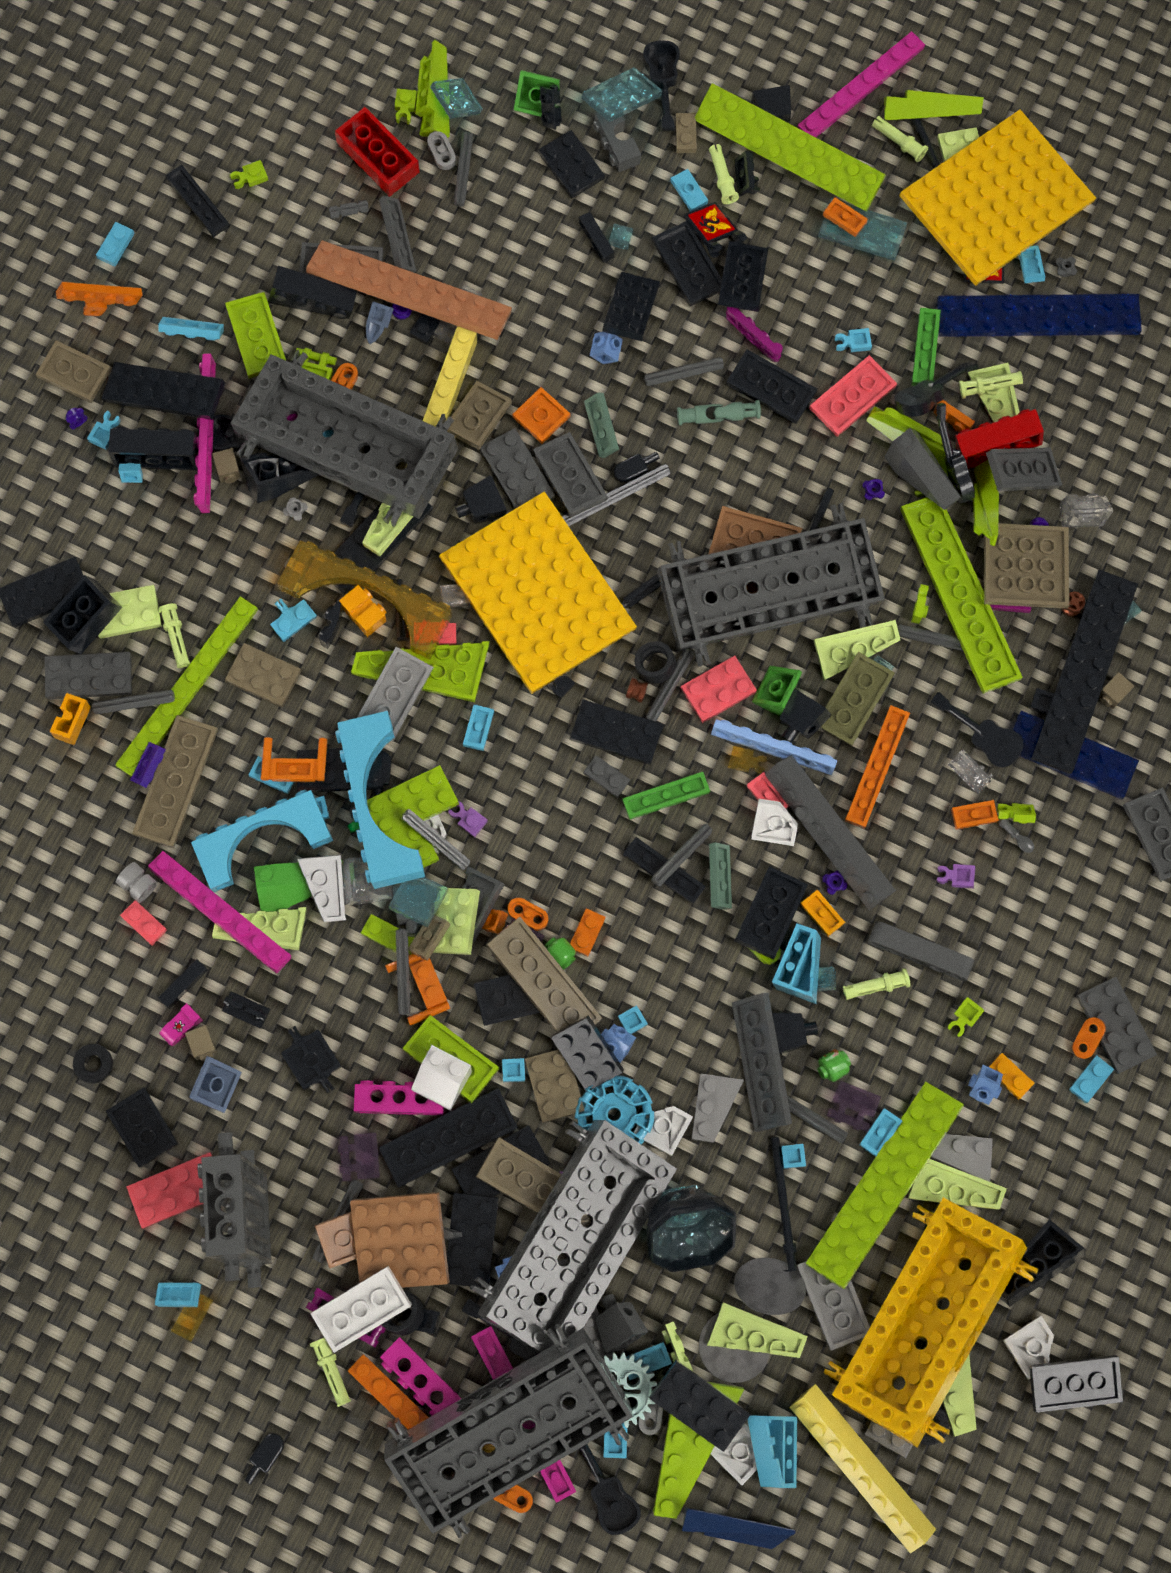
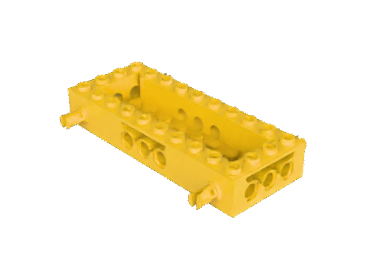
[824,1197,1038,1448]

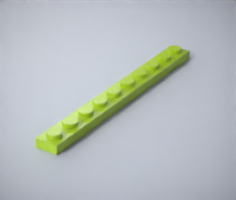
[115,596,258,777]

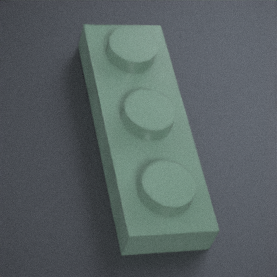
[584,392,619,458]
[709,842,732,910]

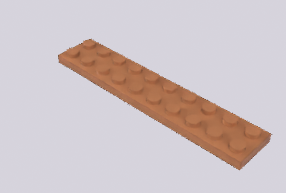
[306,241,512,340]

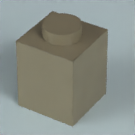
[212,448,241,483]
[1099,672,1134,709]
[185,1025,217,1062]

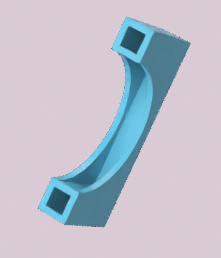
[191,790,333,893]

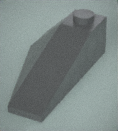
[884,428,962,510]

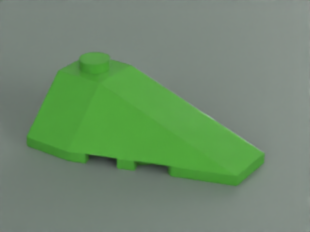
[254,860,345,912]

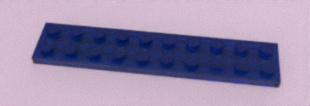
[937,294,1142,337]

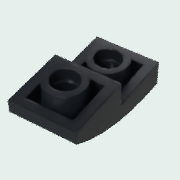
[319,601,343,649]

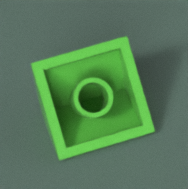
[514,70,560,117]
[752,666,802,716]

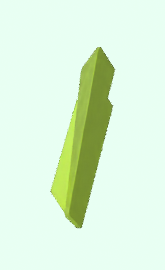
[415,40,450,138]
[884,90,984,120]
[867,406,948,475]
[973,460,999,546]

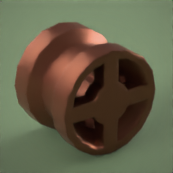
[1062,591,1086,616]
[626,678,648,703]

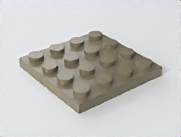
[984,523,1069,609]

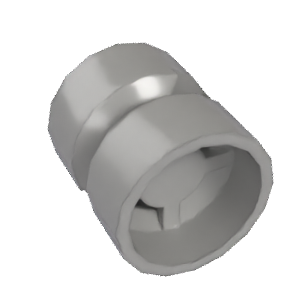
[116,862,158,903]

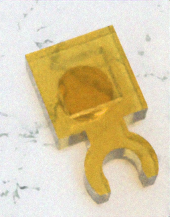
[728,746,767,773]

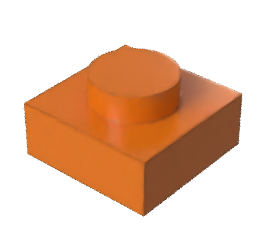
[482,909,509,934]

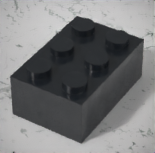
[43,575,123,654]

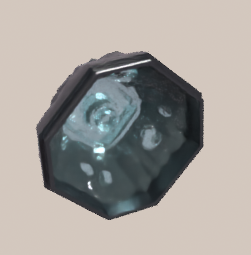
[646,1185,736,1272]

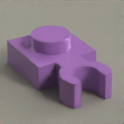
[448,801,488,838]
[937,864,975,889]

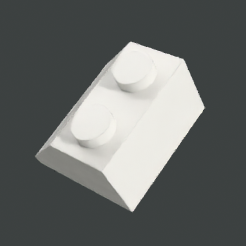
[411,1045,472,1111]

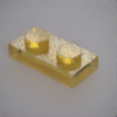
[171,1294,214,1342]

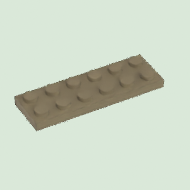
[132,715,218,848]
[486,917,602,1033]
[476,1137,591,1227]

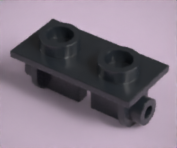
[540,85,562,130]
[222,991,271,1029]

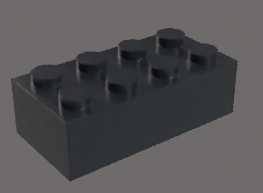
[108,427,199,471]

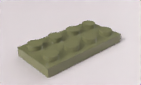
[820,652,895,746]

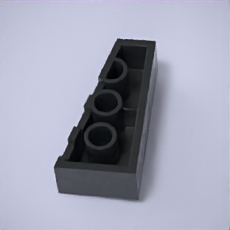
[268,266,357,319]
[1000,1219,1086,1307]

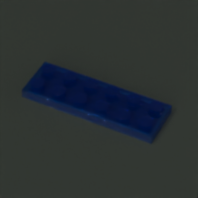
[1013,710,1139,800]

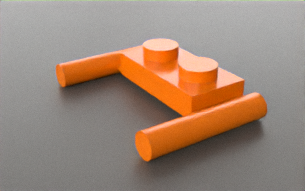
[261,737,327,782]
[385,954,451,1026]

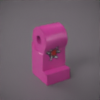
[159,1003,203,1047]

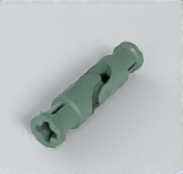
[677,400,761,426]

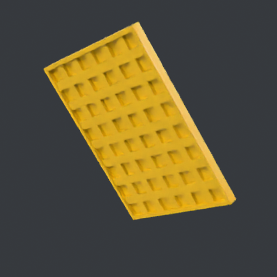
[899,110,1096,286]
[439,491,637,694]

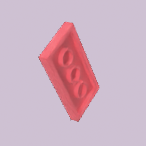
[809,355,897,437]
[126,1152,212,1229]

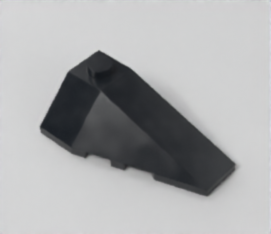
[240,453,320,503]

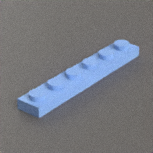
[711,719,837,775]

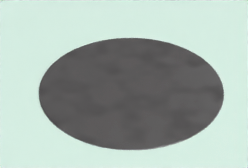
[734,1258,806,1315]
[699,1312,770,1383]

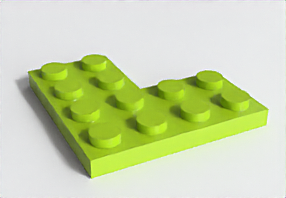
[367,765,459,868]

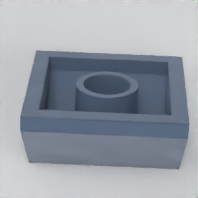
[189,1056,242,1113]

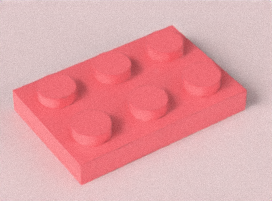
[681,656,757,723]

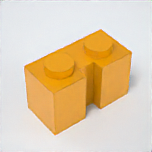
[339,585,387,637]
[50,693,91,745]

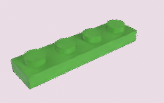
[911,308,941,386]
[622,772,710,820]

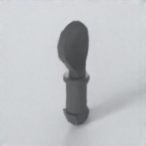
[999,819,1034,853]

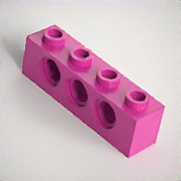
[354,1081,444,1116]
[380,1337,462,1416]

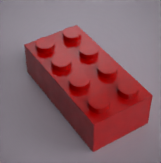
[335,107,420,197]
[955,409,1044,469]

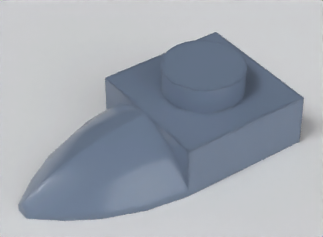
[366,302,394,344]

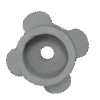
[283,498,308,521]

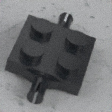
[281,1026,342,1094]

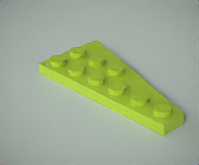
[351,641,490,702]
[653,1382,744,1519]

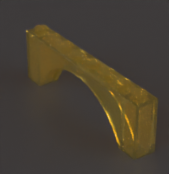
[277,540,452,659]

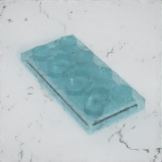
[581,67,662,122]
[818,199,908,261]

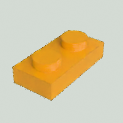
[800,890,845,937]
[989,1053,1034,1100]

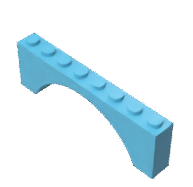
[335,711,425,889]

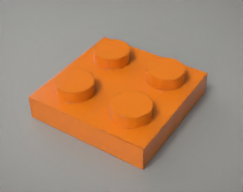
[512,387,571,444]

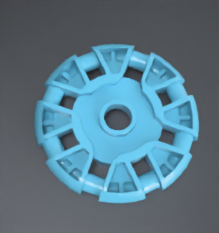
[575,1075,654,1145]

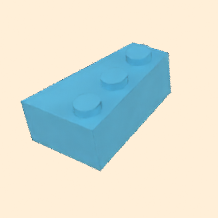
[772,923,821,1004]
[747,1415,797,1488]

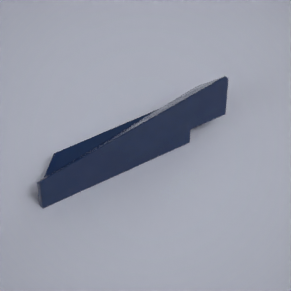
[682,1507,796,1549]

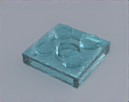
[430,78,483,119]
[389,877,448,928]

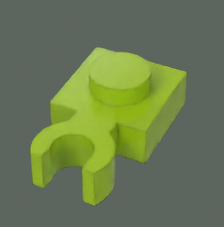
[395,89,417,124]
[230,160,269,189]
[911,584,929,624]
[997,803,1036,824]
[948,997,985,1037]

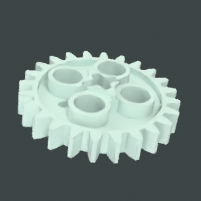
[604,1352,657,1428]

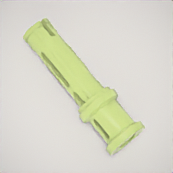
[872,116,928,162]
[709,144,739,204]
[959,371,1023,399]
[158,603,190,668]
[843,968,910,1000]
[310,1337,351,1407]

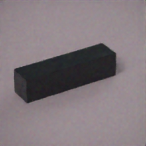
[579,212,615,263]
[158,959,208,1009]

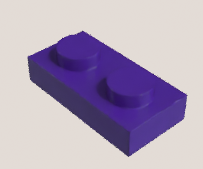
[130,742,166,788]

